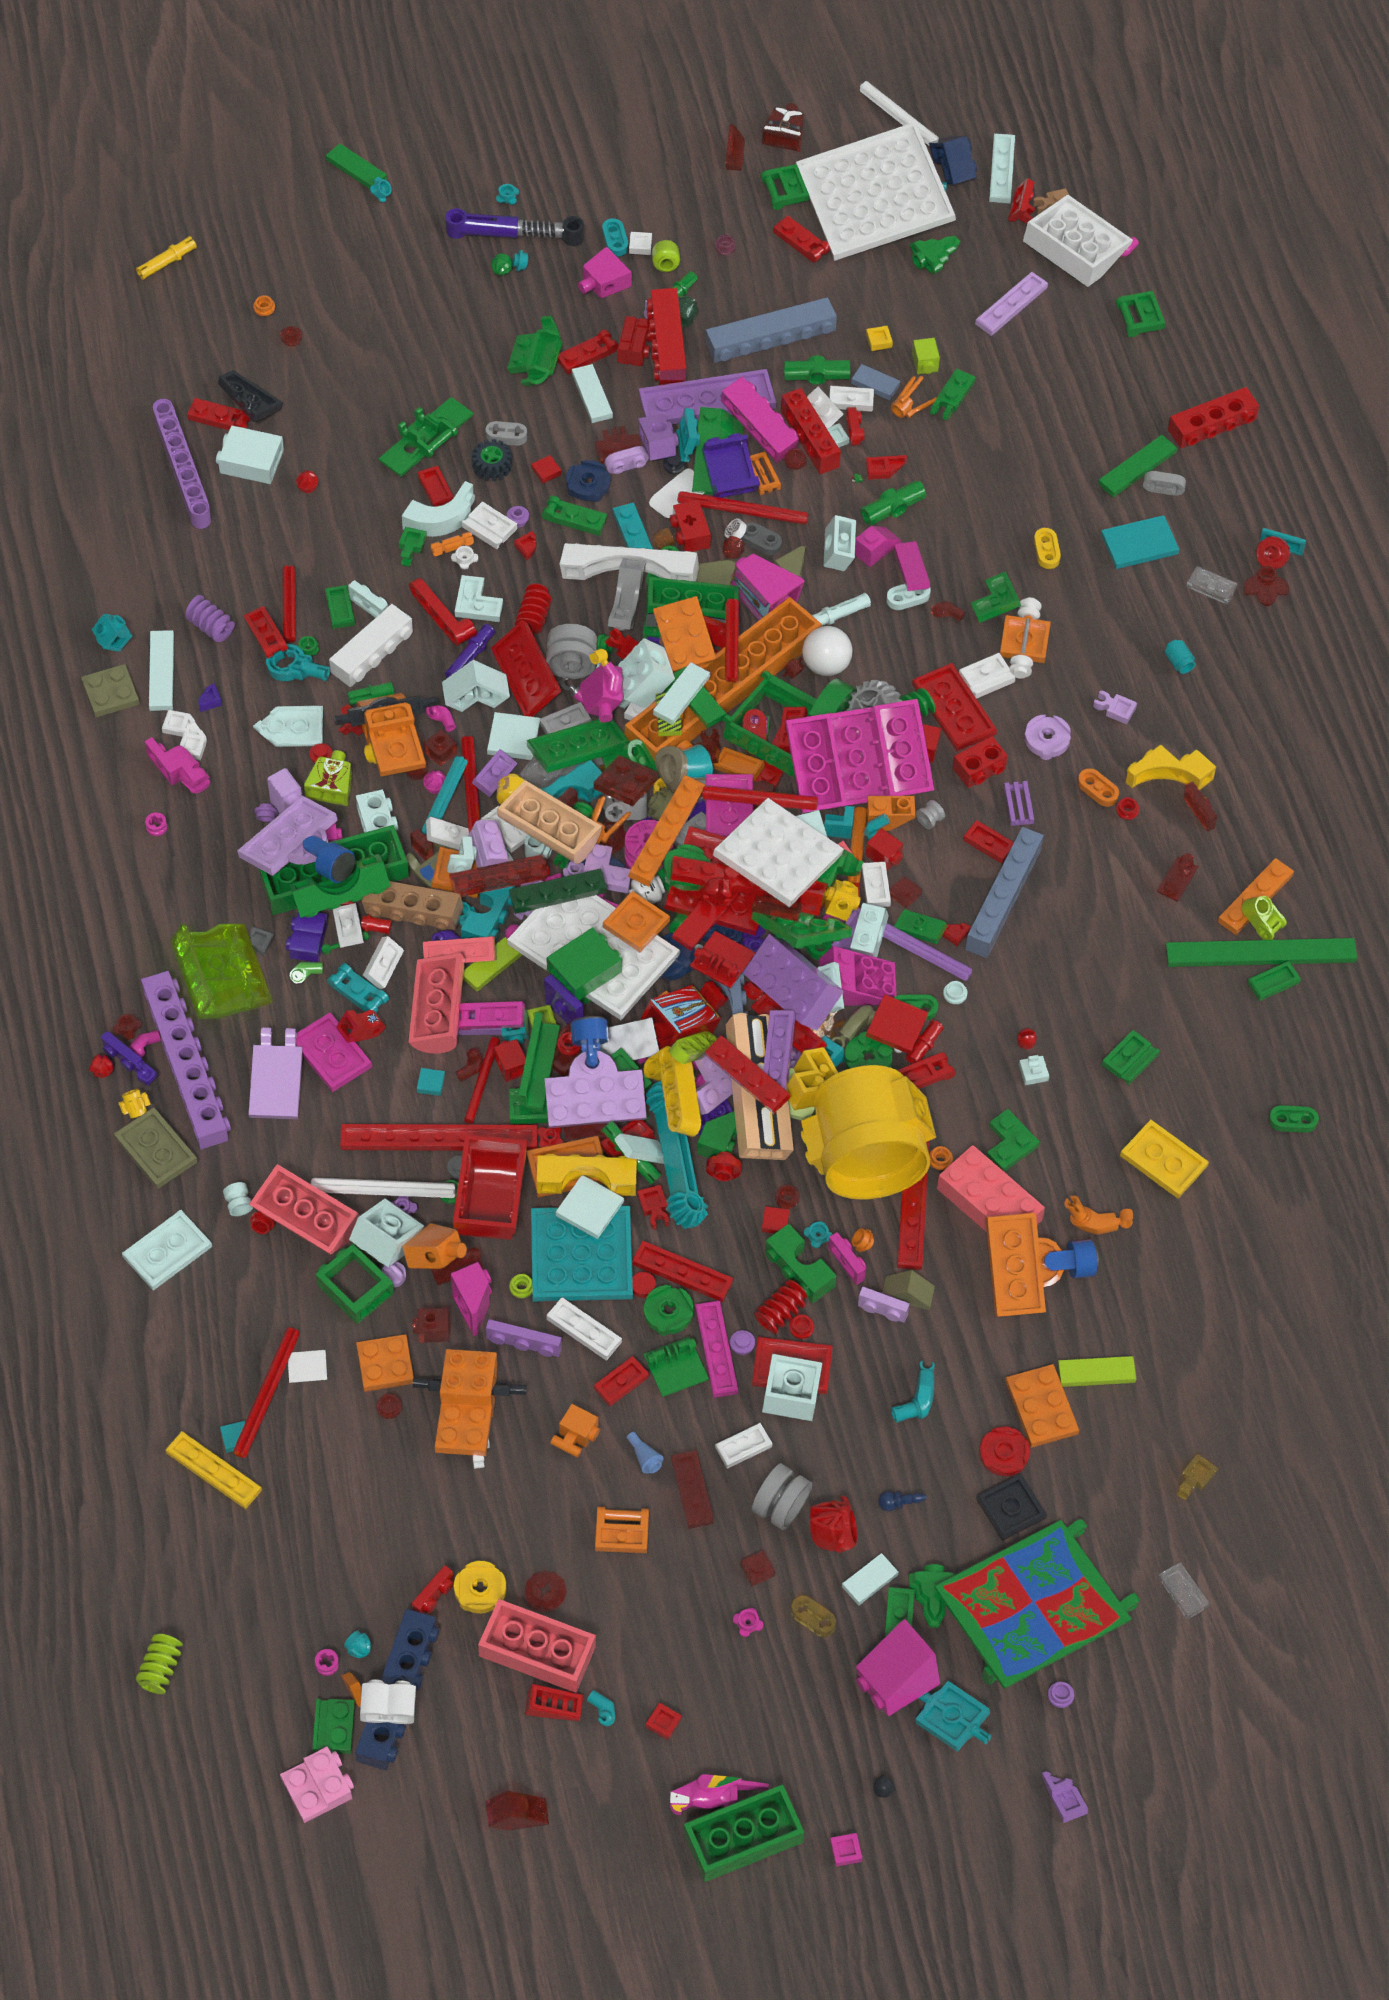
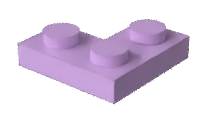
[584,844,631,893]
[695,1053,733,1115]

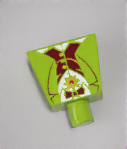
[304,750,352,806]

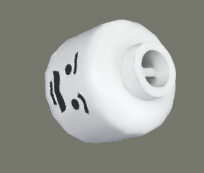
[628,875,665,904]

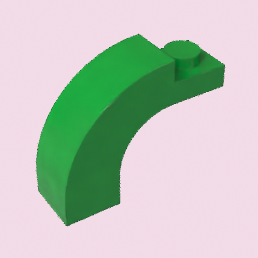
[809,678,857,716]

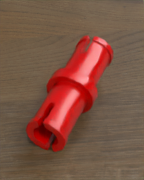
[905,1020,944,1064]

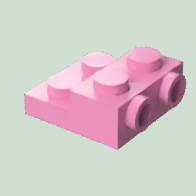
[280,1747,354,1823]

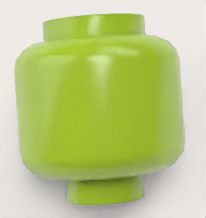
[652,240,680,272]

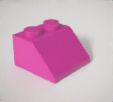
[451,1262,492,1337]

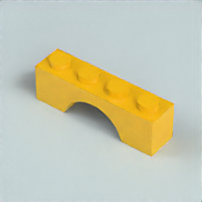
[537,1154,637,1196]

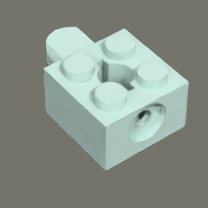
[618,638,675,709]

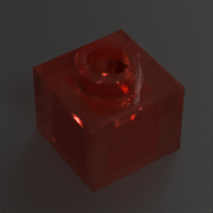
[424,729,457,766]

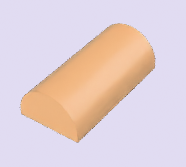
[497,780,602,864]

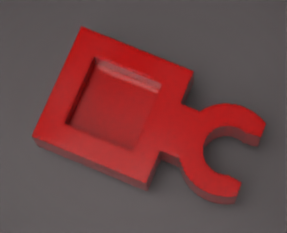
[605,628,639,660]
[637,1185,669,1230]

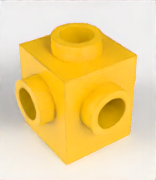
[824,879,861,921]

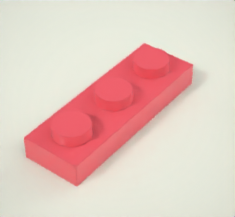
[423,937,496,963]

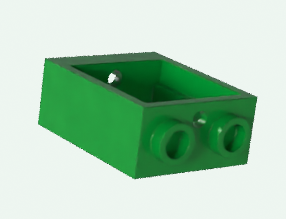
[316,1244,394,1324]

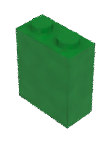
[546,927,623,1000]

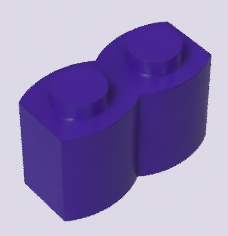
[286,913,328,962]

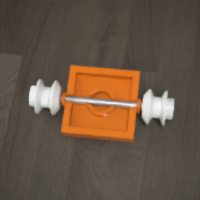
[1000,597,1051,679]

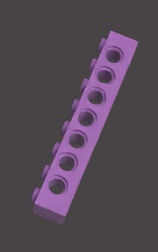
[141,971,231,1150]

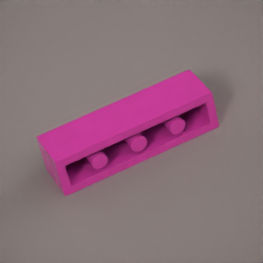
[721,376,799,463]

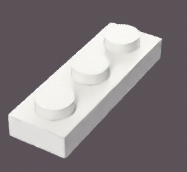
[547,1298,622,1361]

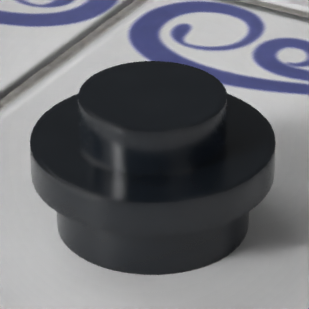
[663,454,685,475]

